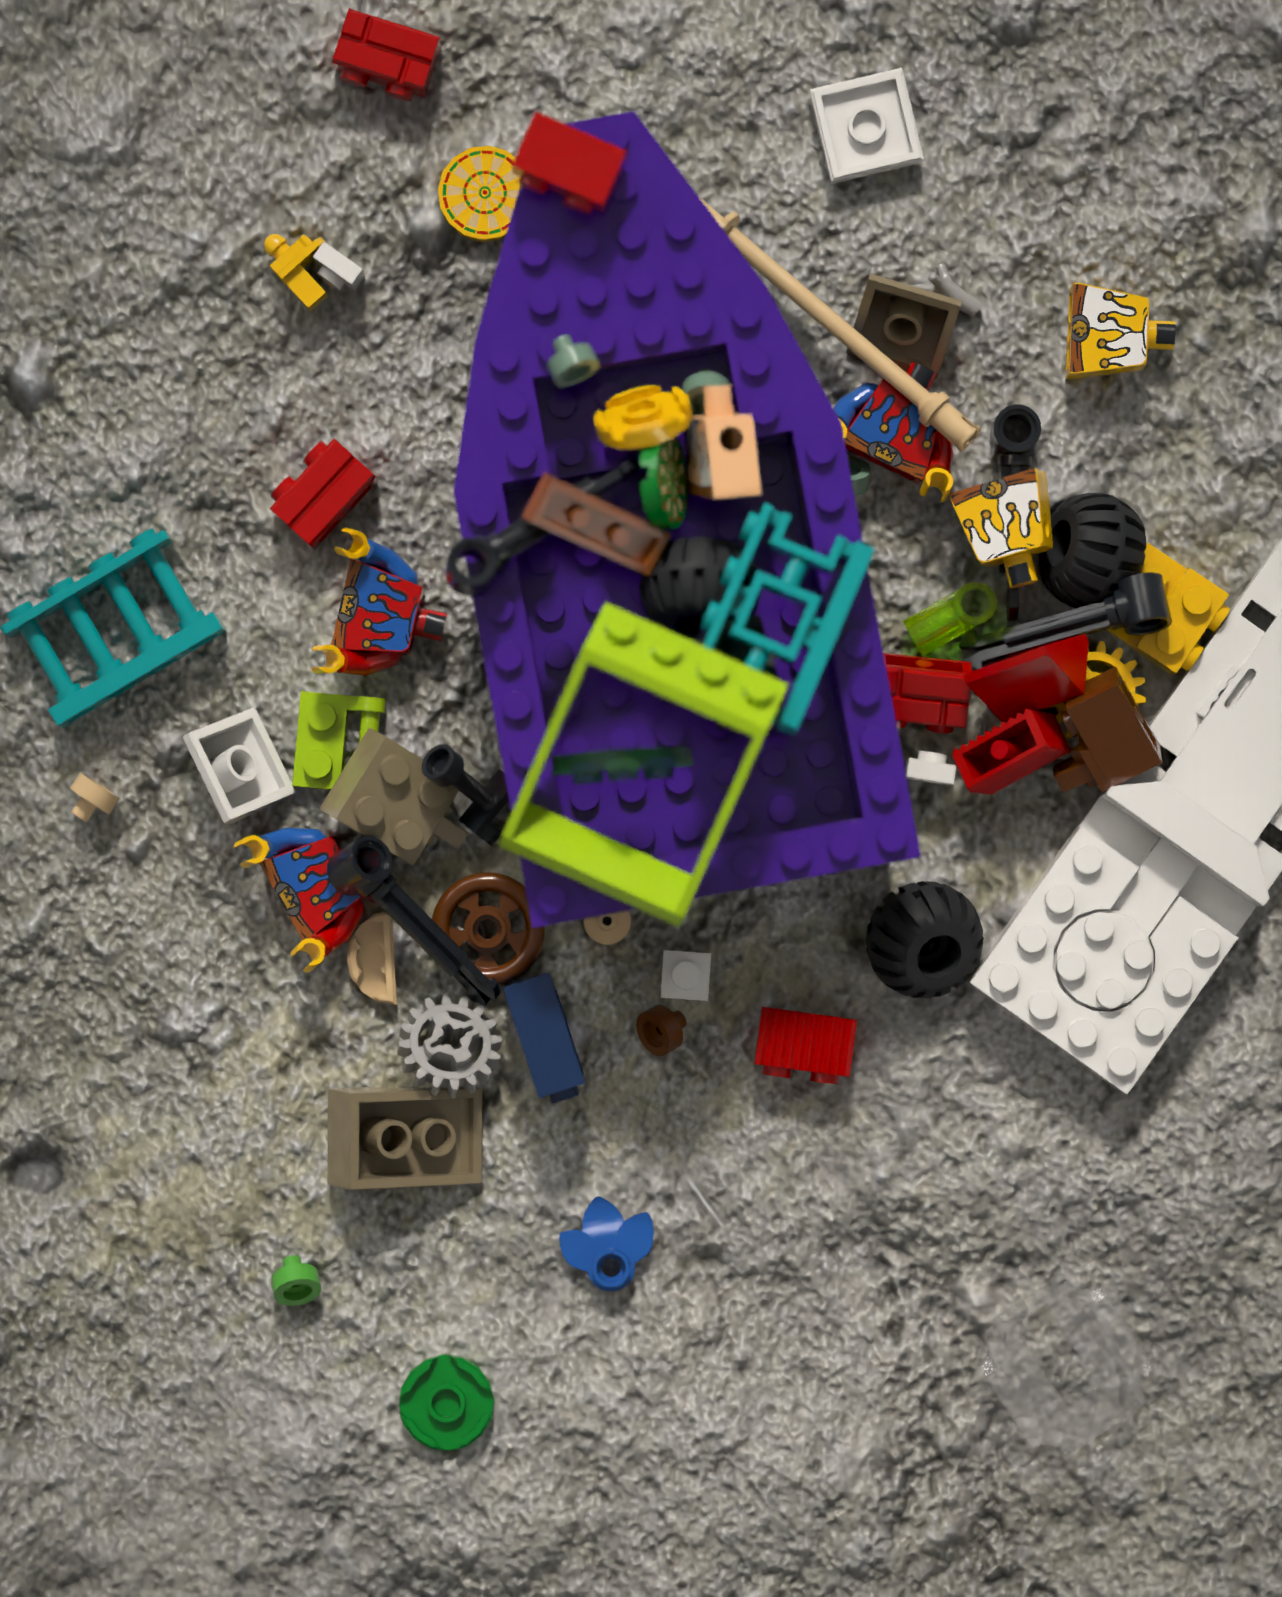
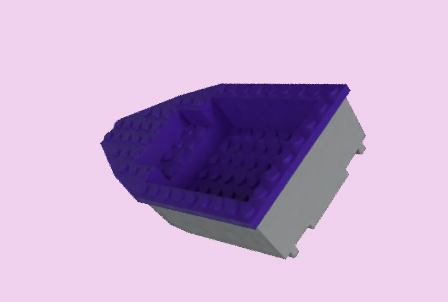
[454,111,921,928]

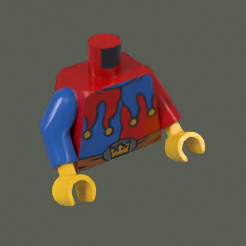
[833,362,954,502]
[311,528,448,676]
[234,827,364,973]

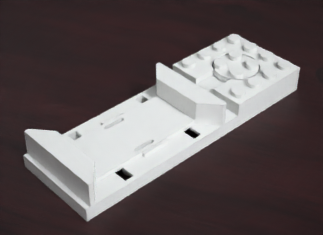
[966,538,1282,1094]

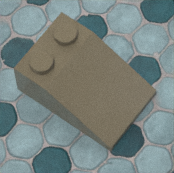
[327,1087,482,1190]

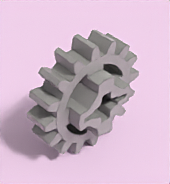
[397,994,502,1098]

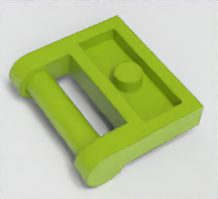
[292,691,386,790]

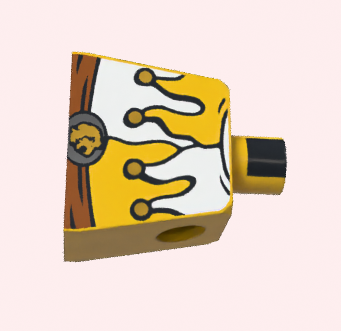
[1065,283,1176,379]
[949,468,1053,588]

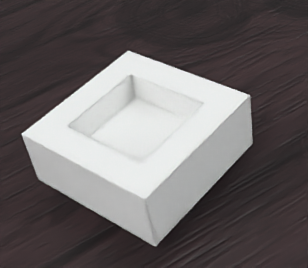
[313,242,365,291]
[905,751,957,786]
[660,950,711,1001]

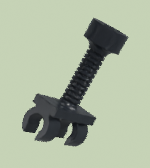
[422,744,509,846]

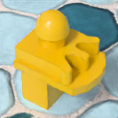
[264,234,328,312]

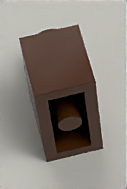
[1053,667,1162,793]

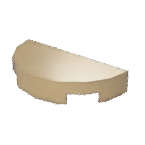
[347,912,398,1005]

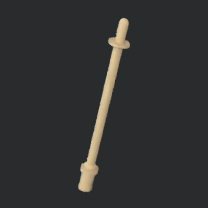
[699,197,981,452]

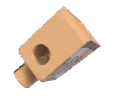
[687,385,761,499]

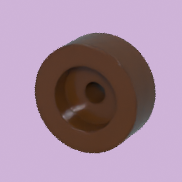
[636,1005,687,1056]

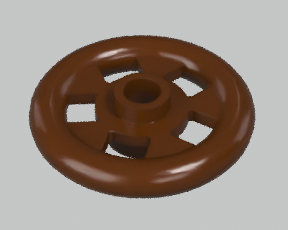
[432,872,545,985]

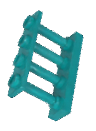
[0,528,226,728]

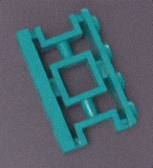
[700,503,875,737]

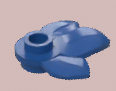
[559,1196,654,1292]

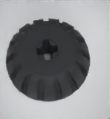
[1039,493,1146,609]
[639,537,761,640]
[865,881,984,998]

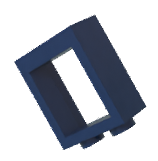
[503,972,586,1104]

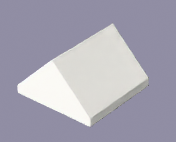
[182,707,296,825]

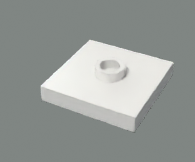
[809,68,924,184]

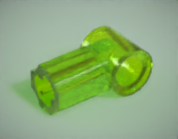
[902,582,997,657]

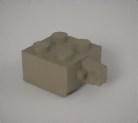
[320,728,468,866]

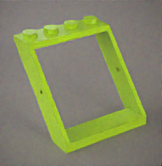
[498,602,789,927]

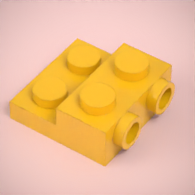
[1105,543,1230,675]

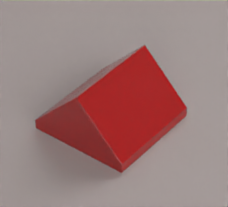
[963,634,1089,722]

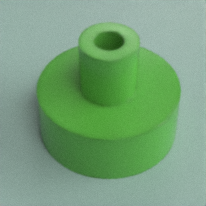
[271,1255,321,1306]

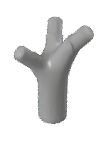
[910,263,983,318]

